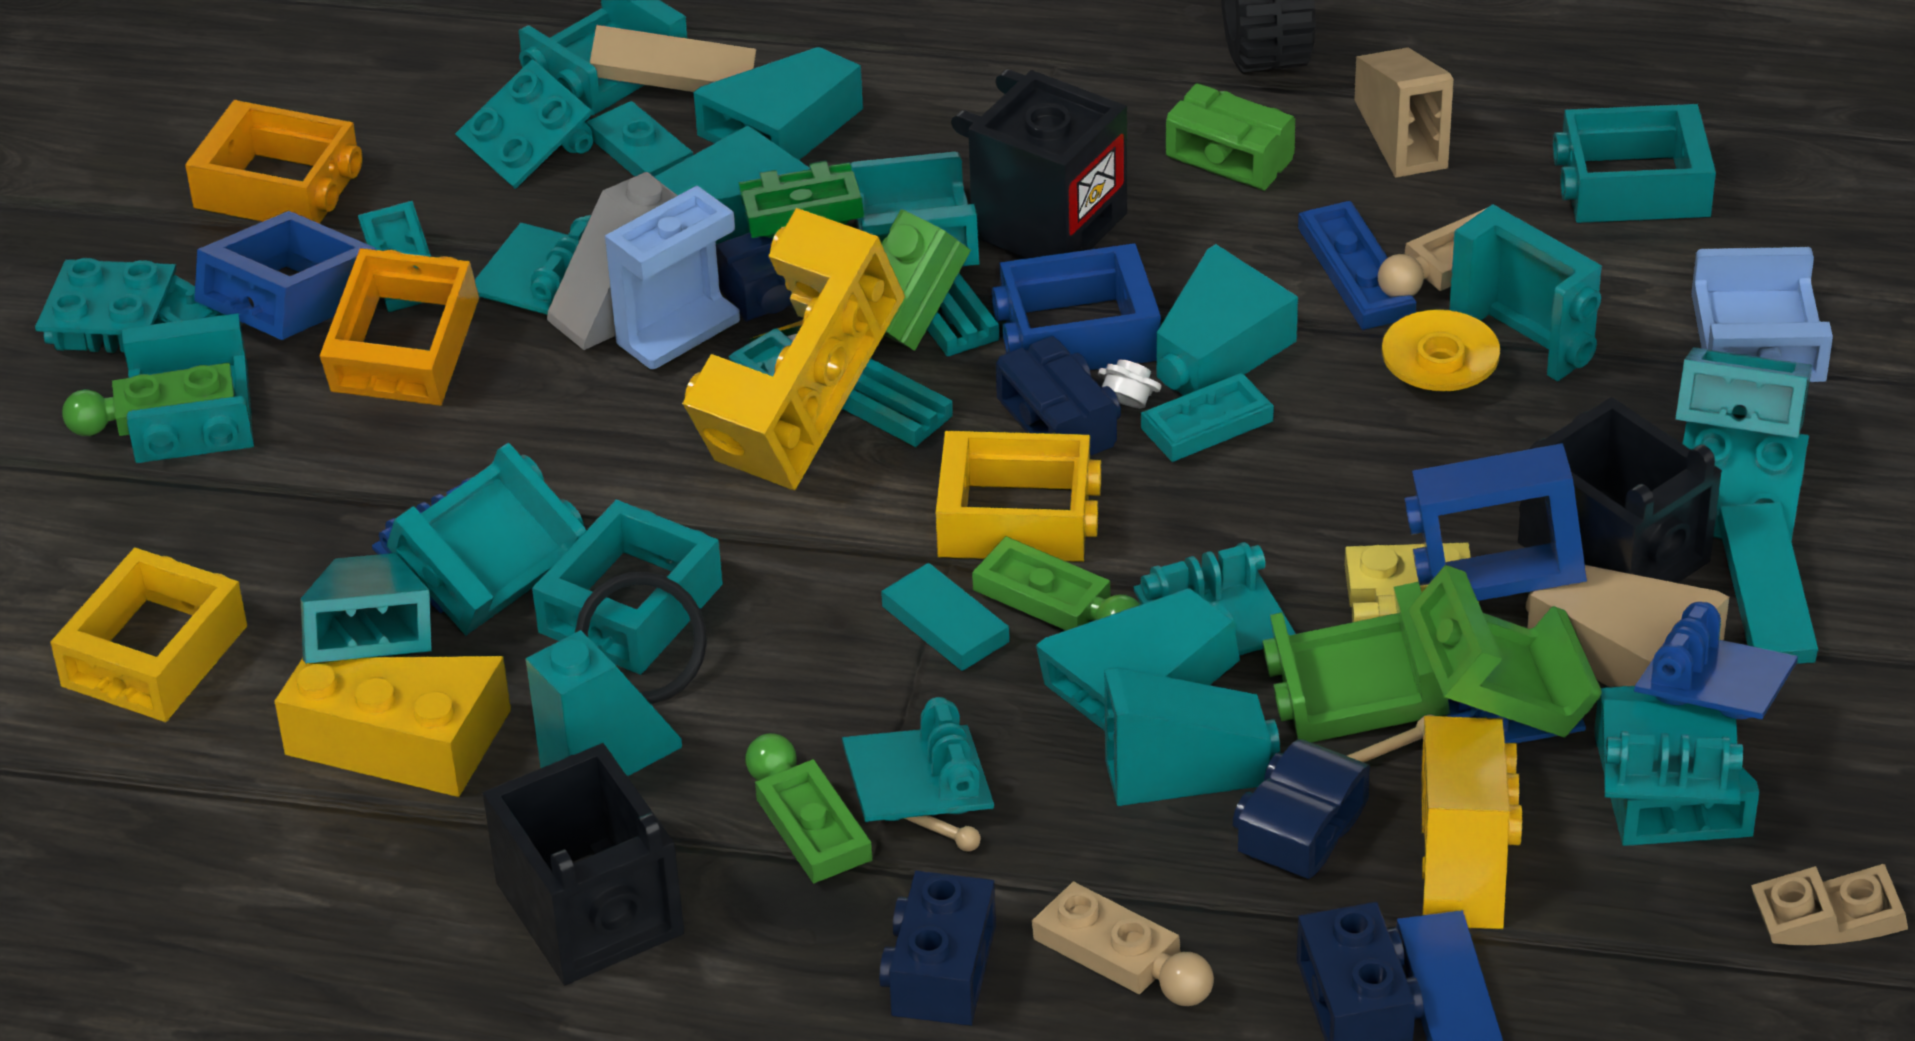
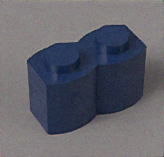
[1233,739,1370,879]

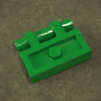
[738,161,864,238]

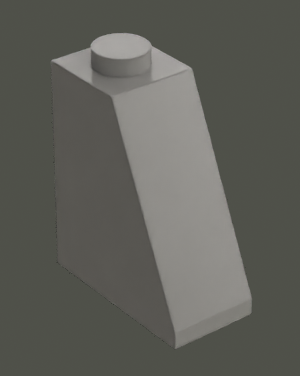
[547,172,678,350]

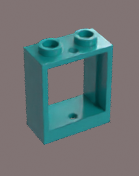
[1553,104,1716,223]
[1675,347,1812,438]
[532,499,723,675]

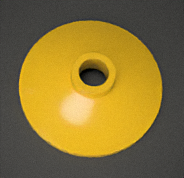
[1382,310,1500,391]

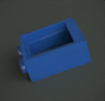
[194,211,376,340]
[992,243,1161,370]
[1404,443,1587,601]

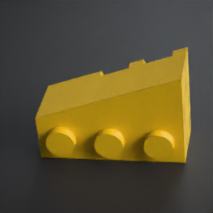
[275,656,511,797]
[1421,716,1522,929]

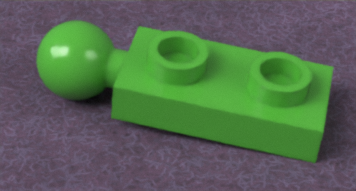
[62,363,235,436]
[972,536,1141,630]
[745,733,872,884]

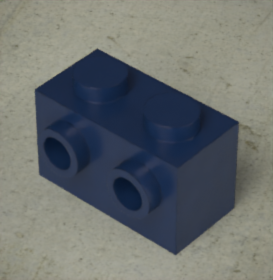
[879,870,996,1026]
[1297,902,1424,1041]

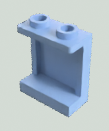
[605,185,740,369]
[1691,247,1833,382]

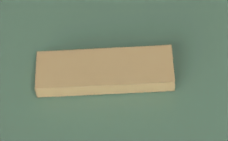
[590,25,756,92]

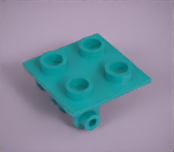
[455,59,593,189]
[475,215,591,315]
[35,258,177,353]
[1683,421,1809,542]
[1134,542,1296,655]
[842,697,994,822]
[1603,699,1743,805]

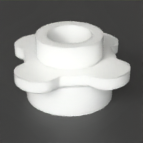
[1098,360,1161,408]

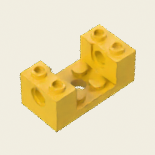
[682,208,905,491]

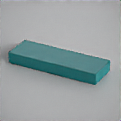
[1718,502,1818,664]

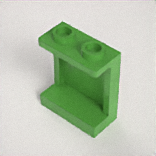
[1408,565,1602,738]
[1262,582,1450,742]

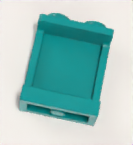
[519,0,688,115]
[850,152,979,266]
[1450,204,1602,381]
[122,313,254,463]
[386,443,586,636]

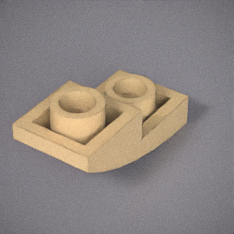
[1751,864,1908,945]

